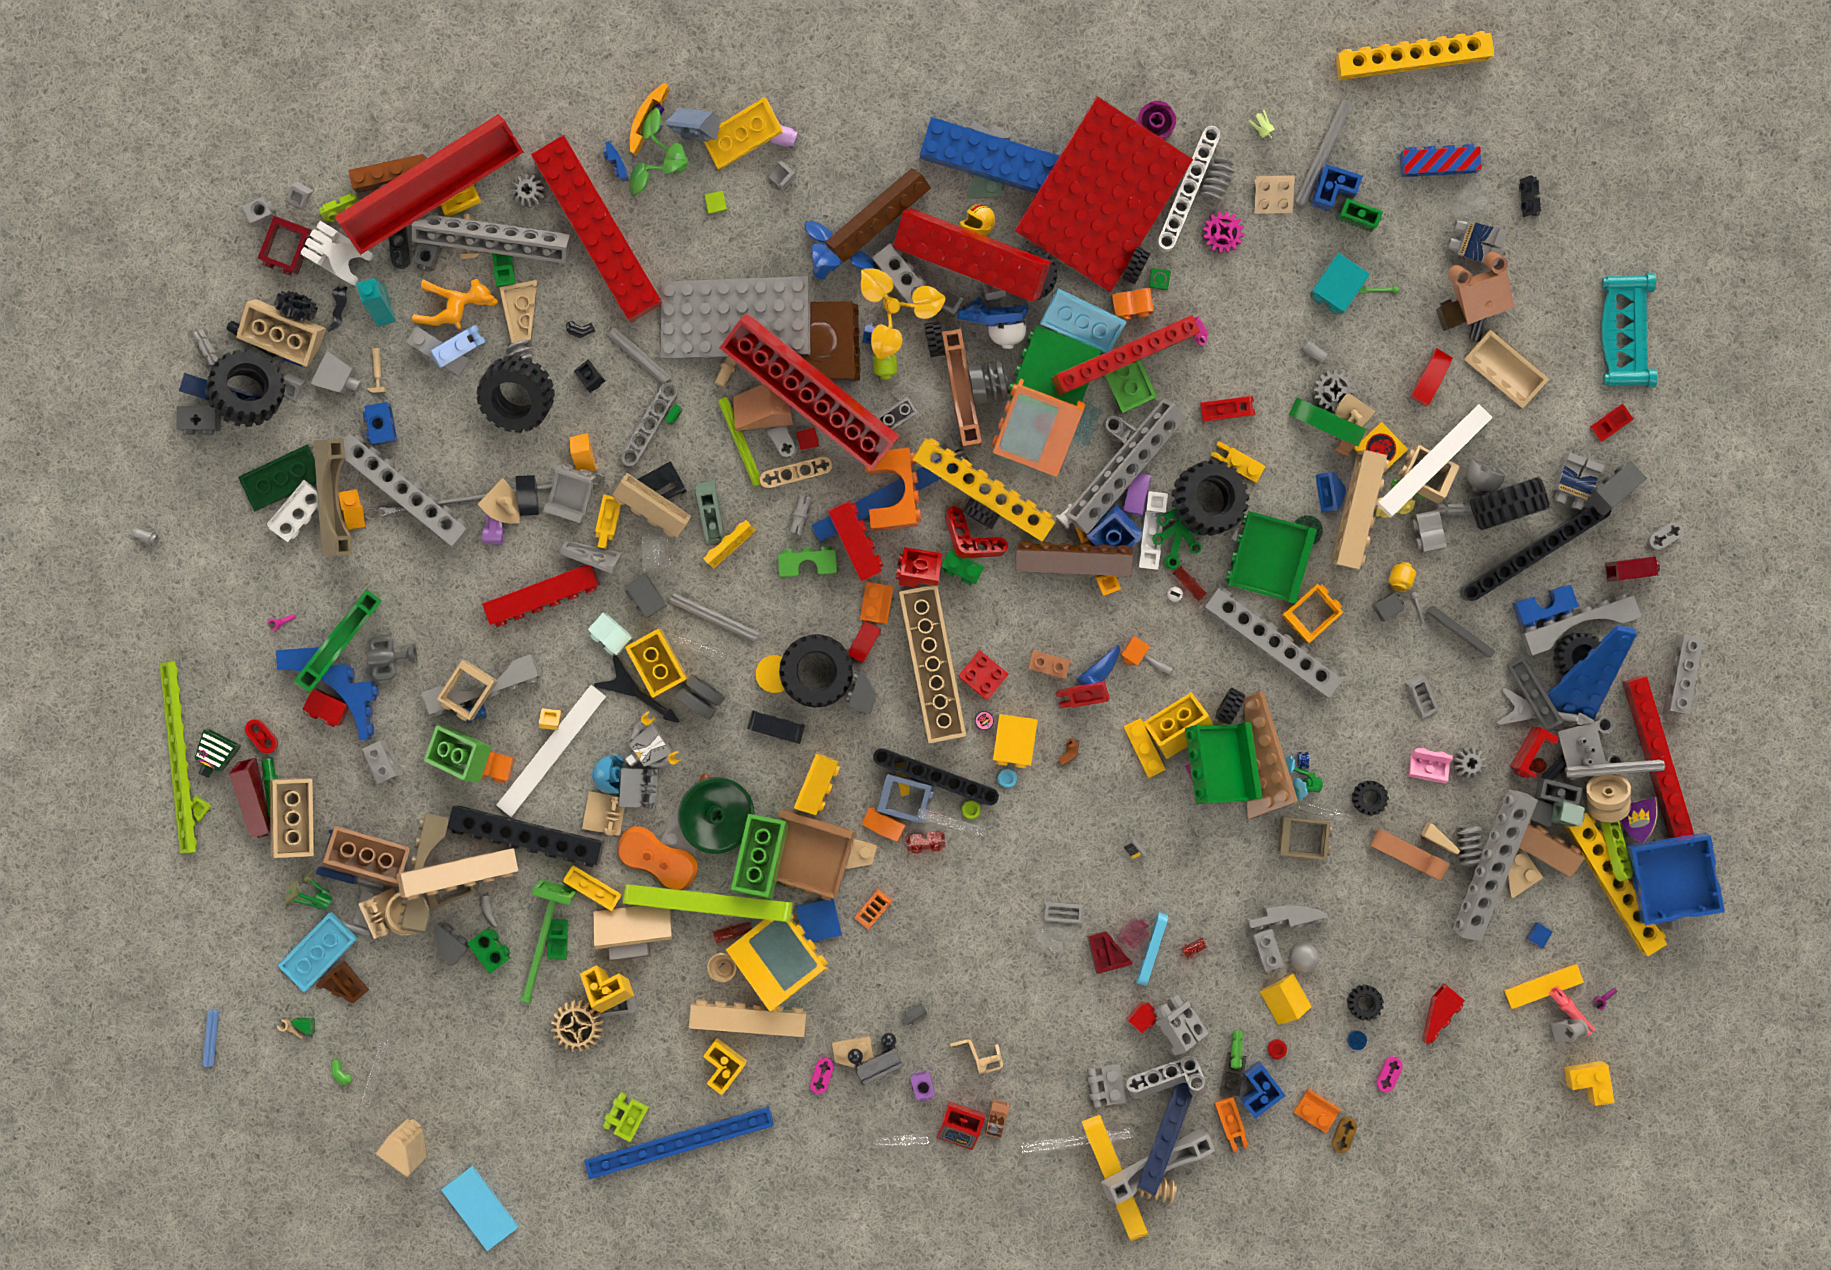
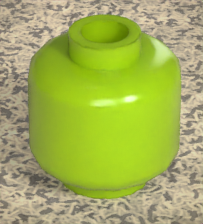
[872,354,898,380]

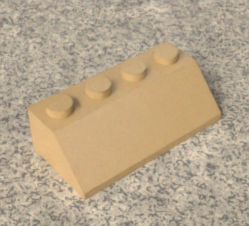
[236,299,326,367]
[612,473,691,537]
[376,1119,427,1177]

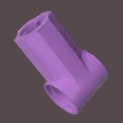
[482,514,505,545]

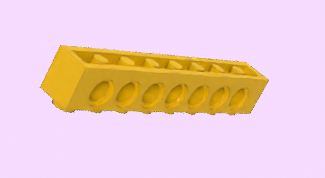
[1336,31,1494,80]
[912,438,1055,542]
[1564,812,1668,956]

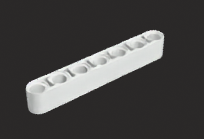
[1157,126,1220,252]

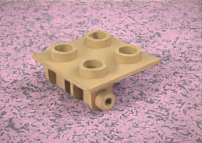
[1254,175,1295,214]
[582,791,625,836]
[358,888,396,939]

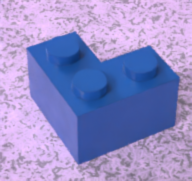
[1311,164,1363,211]
[1240,1061,1286,1119]

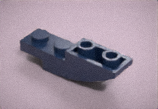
[179,373,262,401]

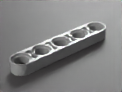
[621,383,678,467]

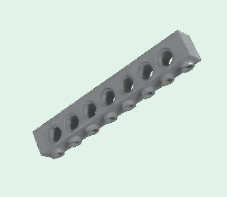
[412,214,570,263]
[1064,399,1186,534]
[344,433,471,549]
[1203,588,1343,698]
[1452,789,1538,942]

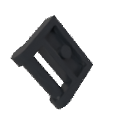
[637,461,687,500]

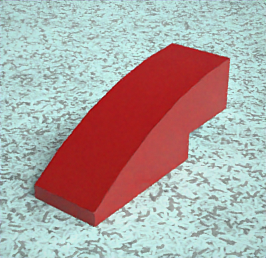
[1409,348,1453,407]

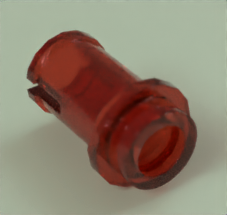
[1529,758,1547,773]
[1181,937,1207,958]

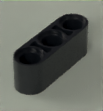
[747,710,806,744]

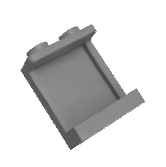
[544,464,596,523]

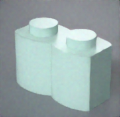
[588,612,634,655]

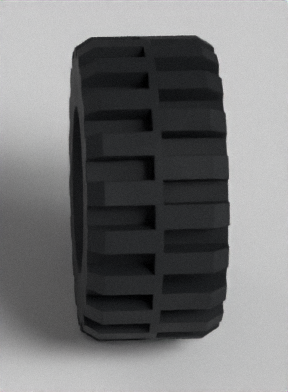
[206,349,285,427]
[476,355,555,433]
[1171,460,1249,536]
[1470,477,1550,530]
[779,634,853,708]

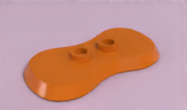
[617,826,698,890]

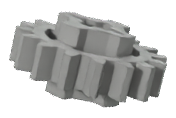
[1313,370,1356,412]

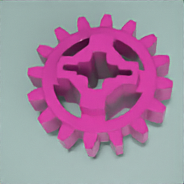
[1202,211,1245,254]

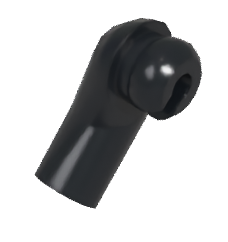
[566,321,595,338]

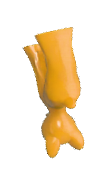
[412,279,499,329]

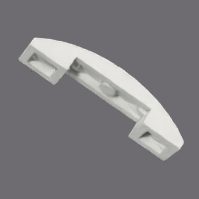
[1139,491,1168,570]

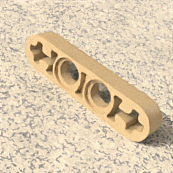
[759,457,832,489]

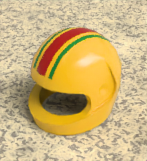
[959,204,995,237]

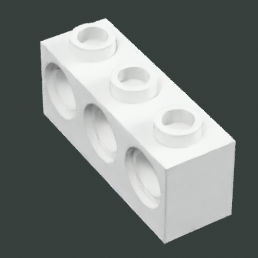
[267,480,319,542]

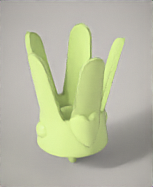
[1248,109,1274,139]

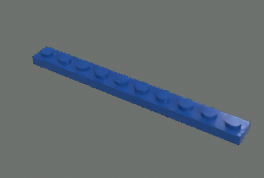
[584,1106,774,1180]

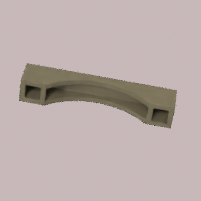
[313,439,352,556]
[398,813,449,934]

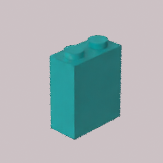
[1310,252,1370,315]

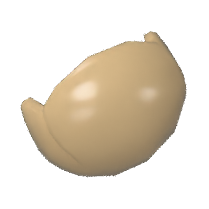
[707,953,737,983]

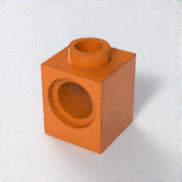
[1120,636,1150,666]

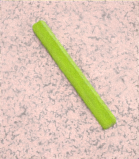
[718,397,760,487]

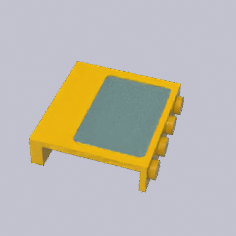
[726,914,829,1013]

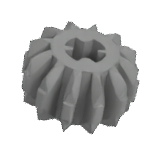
[512,174,545,208]
[1453,747,1487,779]

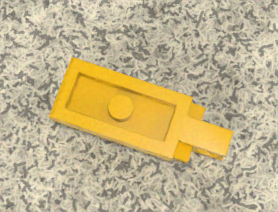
[595,494,622,549]

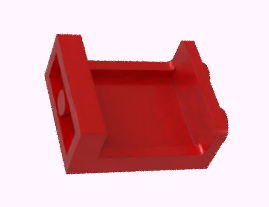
[1509,727,1559,779]

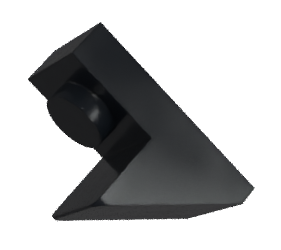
[574,359,606,393]

